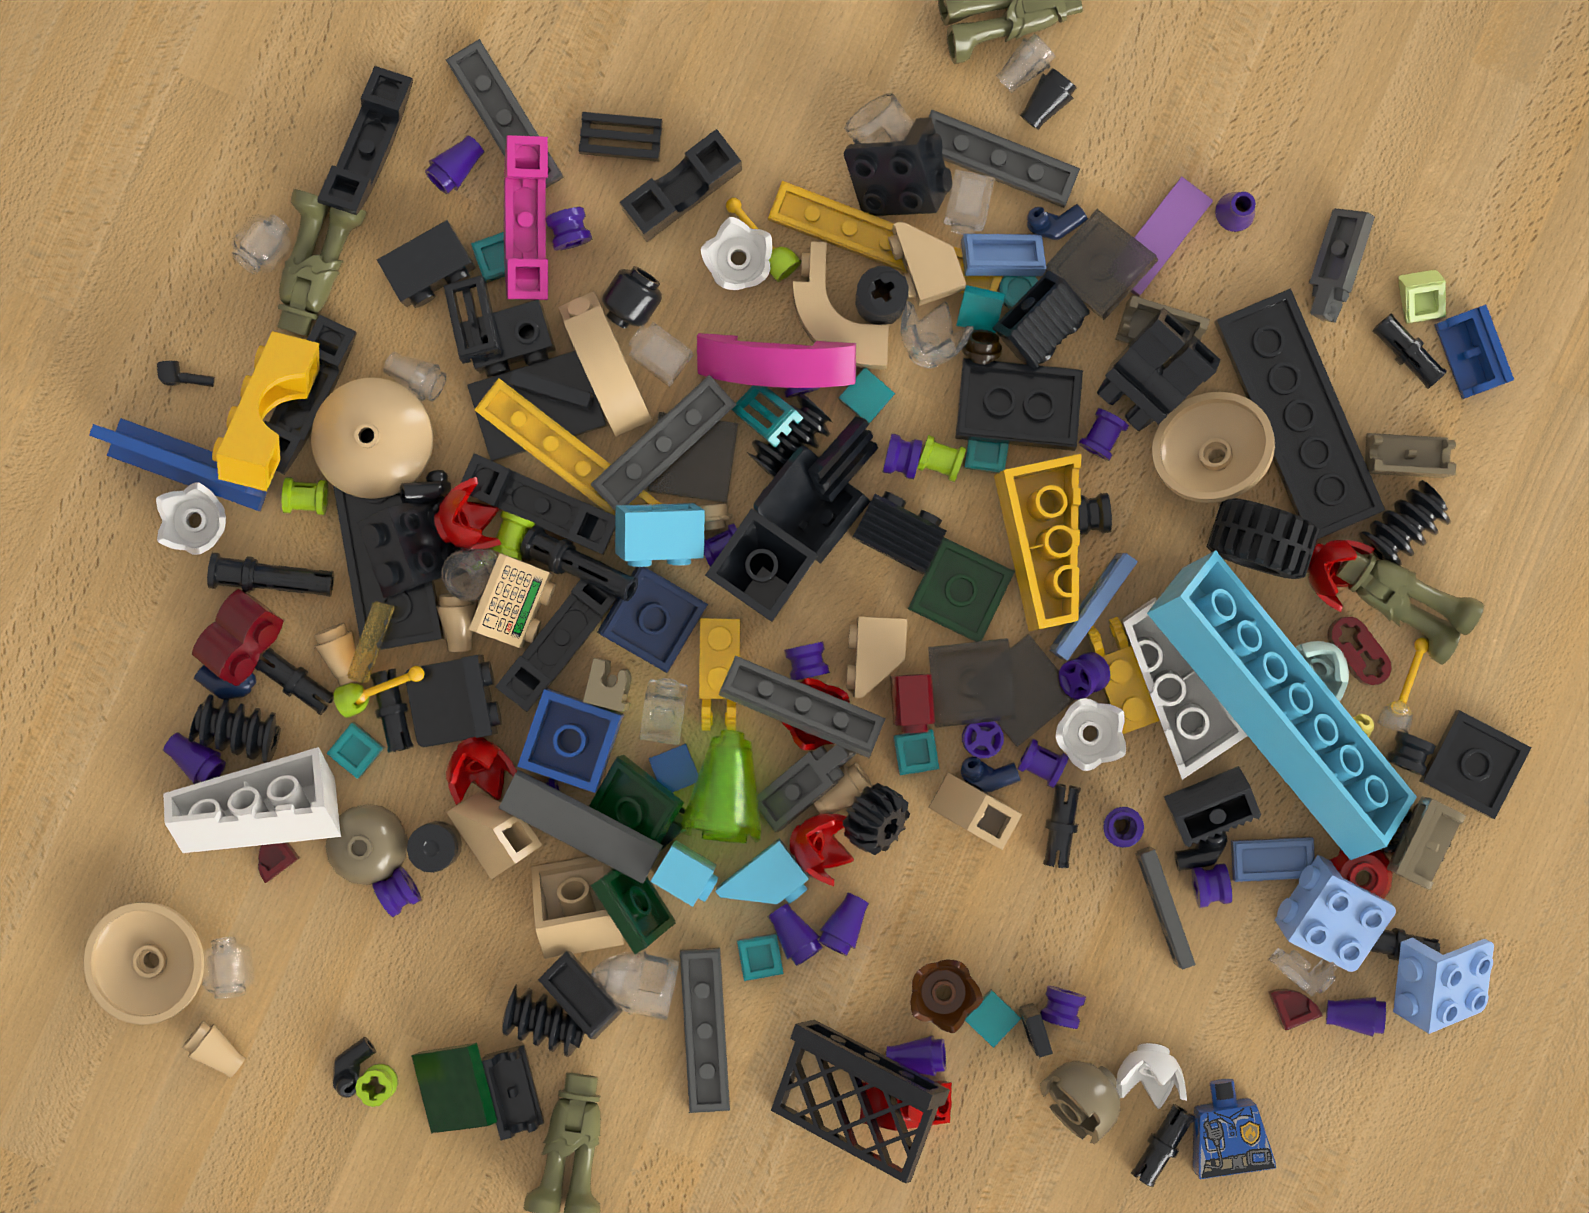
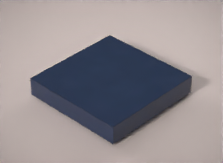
[597,567,708,673]

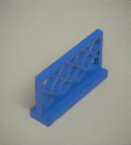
[89,418,273,511]

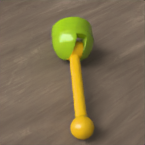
[726,197,802,282]
[334,666,425,718]

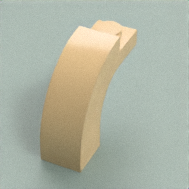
[793,242,889,370]
[558,291,652,437]

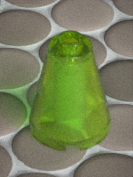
[680,730,762,843]

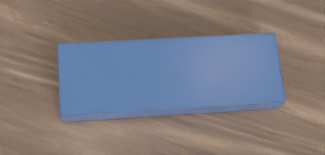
[1049,553,1138,661]

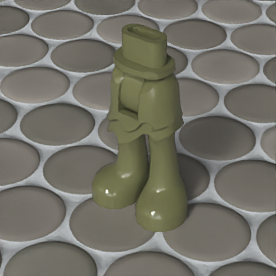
[938,0,1083,64]
[277,189,367,337]
[1336,552,1484,665]
[523,1073,601,1213]

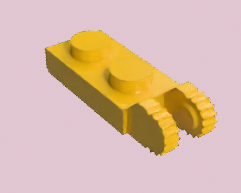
[1087,617,1160,734]
[699,618,741,731]

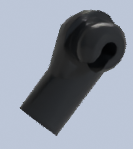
[400,470,451,504]
[1175,830,1228,871]
[333,1037,376,1098]

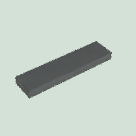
[446,39,564,188]
[928,110,1080,208]
[590,375,737,512]
[719,656,886,758]
[499,770,663,884]
[680,948,730,1113]

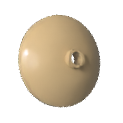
[311,378,433,499]
[1152,392,1275,503]
[83,902,204,1025]

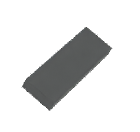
[1136,846,1196,970]

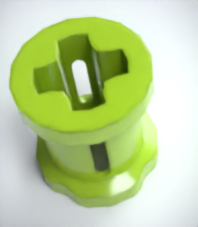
[917,435,966,482]
[281,477,328,515]
[489,511,536,561]
[355,1064,398,1107]

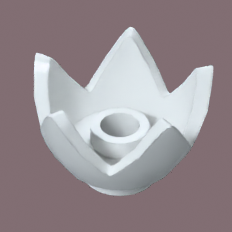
[701,217,773,290]
[156,482,226,555]
[1056,698,1126,771]
[1116,1043,1187,1109]

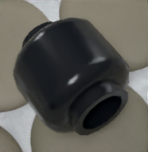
[602,266,662,329]

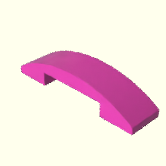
[504,135,548,300]
[697,333,856,388]

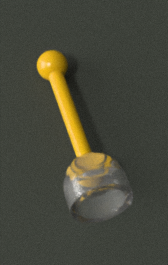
[1377,637,1429,733]

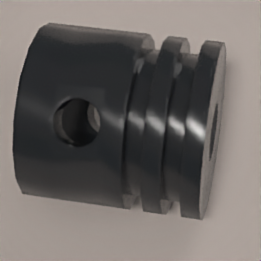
[407,821,462,873]

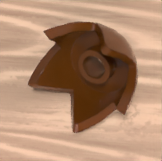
[910,959,983,1033]

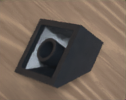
[705,508,818,622]

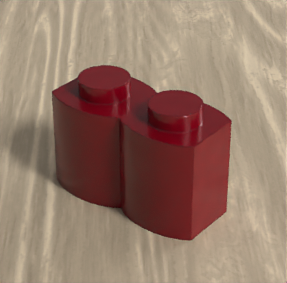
[192,588,284,686]
[890,674,935,733]

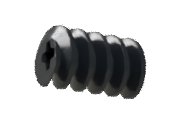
[855,266,909,325]
[747,393,833,478]
[1359,480,1451,566]
[189,694,281,763]
[502,984,585,1057]

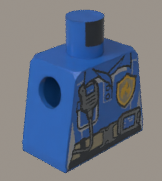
[1193,1079,1276,1179]

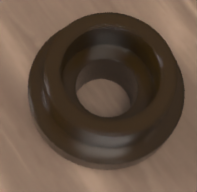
[962,330,1002,364]

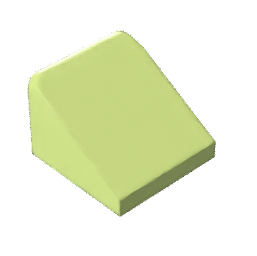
[1398,270,1446,323]

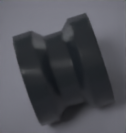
[1078,493,1112,535]
[1386,731,1436,776]

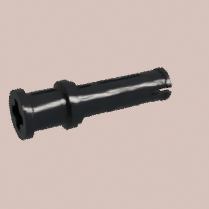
[520,525,638,601]
[207,553,334,597]

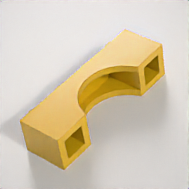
[212,331,320,492]

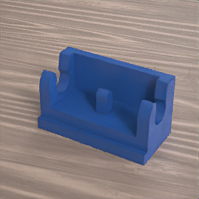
[1434,304,1514,399]

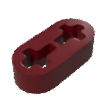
[1328,617,1392,685]

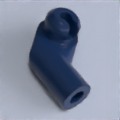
[1027,204,1088,240]
[194,665,256,700]
[961,756,1021,793]

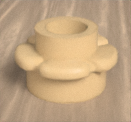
[699,503,732,530]

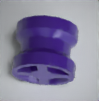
[545,207,592,251]
[883,433,923,480]
[784,641,830,681]
[1059,652,1110,700]
[962,718,1004,758]
[1192,863,1233,908]
[372,866,422,917]
[1040,986,1086,1029]

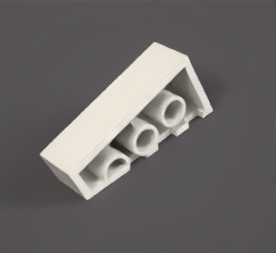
[1122,597,1248,780]
[163,747,341,853]

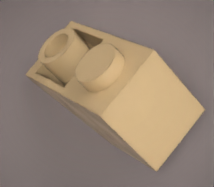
[888,221,966,306]
[846,617,907,698]
[929,772,1022,850]
[446,792,542,880]

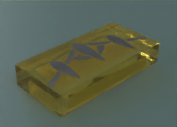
[347,601,395,683]

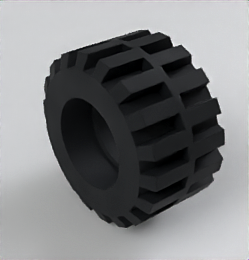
[1206,498,1320,579]

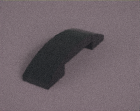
[317,66,413,215]
[264,315,357,475]
[461,453,615,555]
[495,579,618,712]

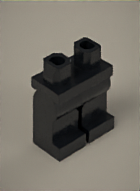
[1097,307,1221,431]

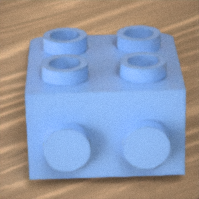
[1275,855,1396,972]
[1393,937,1494,1034]

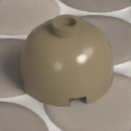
[325,804,408,885]
[1040,1061,1121,1144]

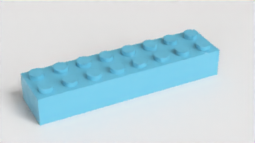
[1147,550,1417,860]

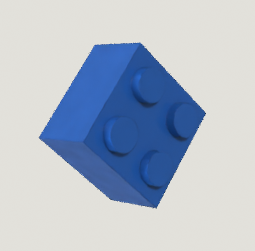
[517,688,624,793]

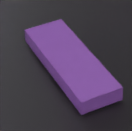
[1107,177,1213,297]

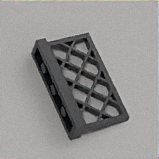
[771,1020,950,1184]

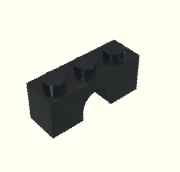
[620,129,742,242]

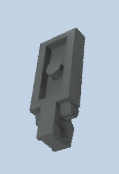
[1309,208,1375,323]
[752,745,856,832]

